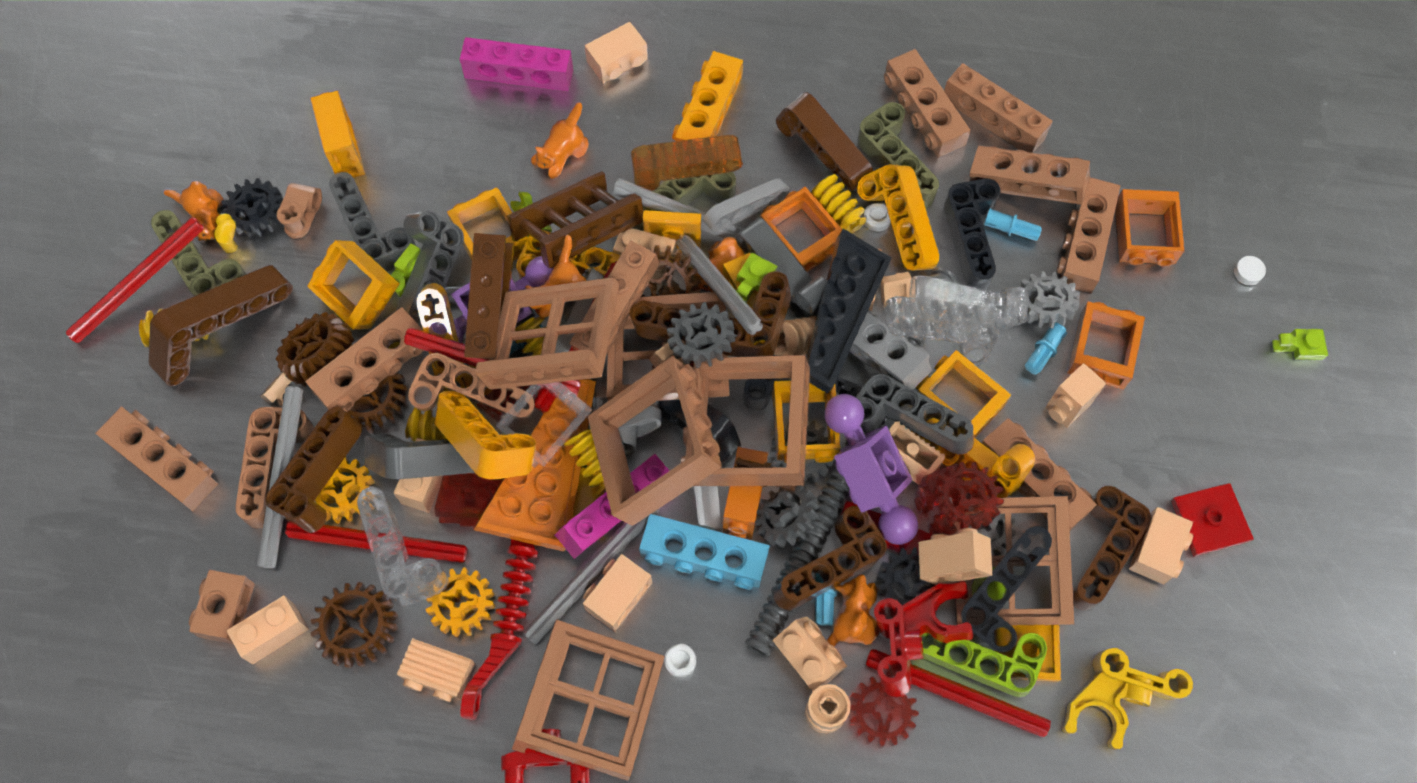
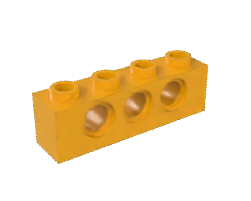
[672,51,743,157]

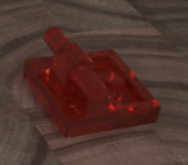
[434,473,504,528]

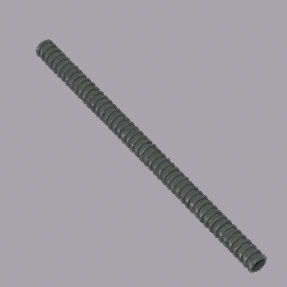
[745,267,956,656]

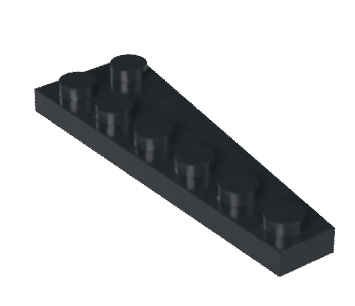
[806,228,892,394]

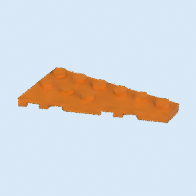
[473,379,596,552]

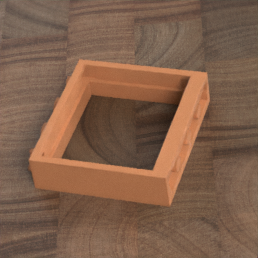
[681,355,810,486]
[588,356,722,526]

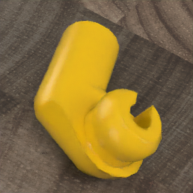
[214,213,238,254]

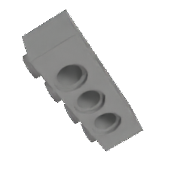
[850,312,932,389]

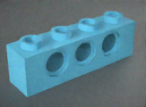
[639,514,770,590]

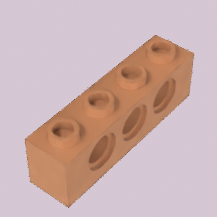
[884,49,971,158]
[944,63,1053,153]
[970,146,1090,205]
[1056,177,1121,294]
[569,240,660,355]
[305,307,424,412]
[95,406,218,512]
[982,418,1097,531]

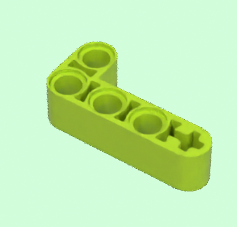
[922,633,1047,697]

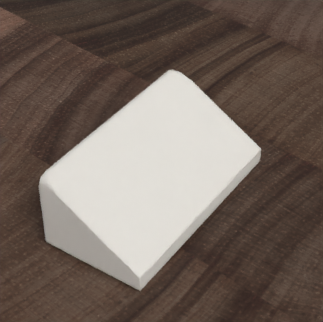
[694,486,722,532]

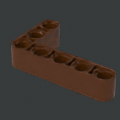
[148,265,293,386]
[629,271,791,357]

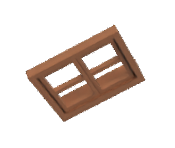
[475,277,619,390]
[607,292,730,401]
[952,496,1074,625]
[512,619,665,781]

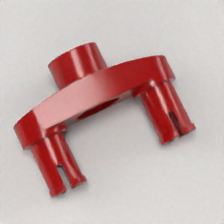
[501,729,590,783]

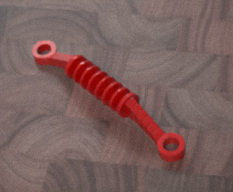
[460,539,538,720]

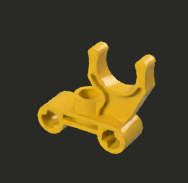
[1061,648,1193,750]

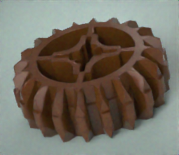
[641,245,701,297]
[275,312,355,387]
[341,361,408,434]
[310,582,398,669]

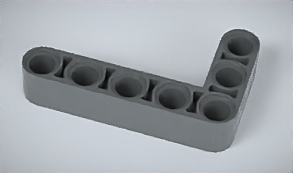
[364,433,475,479]

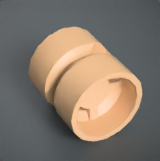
[805,684,851,734]

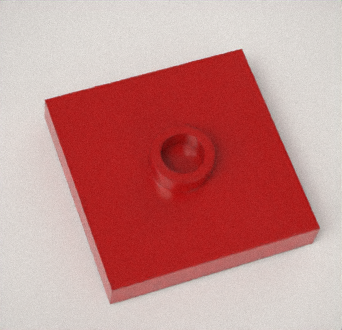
[1170,483,1254,557]

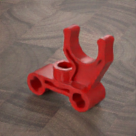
[874,581,973,697]

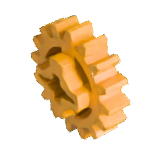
[314,457,376,524]
[425,567,496,638]

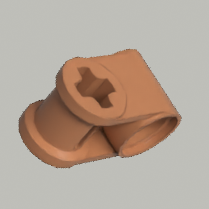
[277,183,322,239]

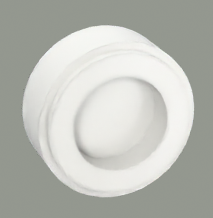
[863,203,891,232]
[1234,256,1266,286]
[664,644,696,678]

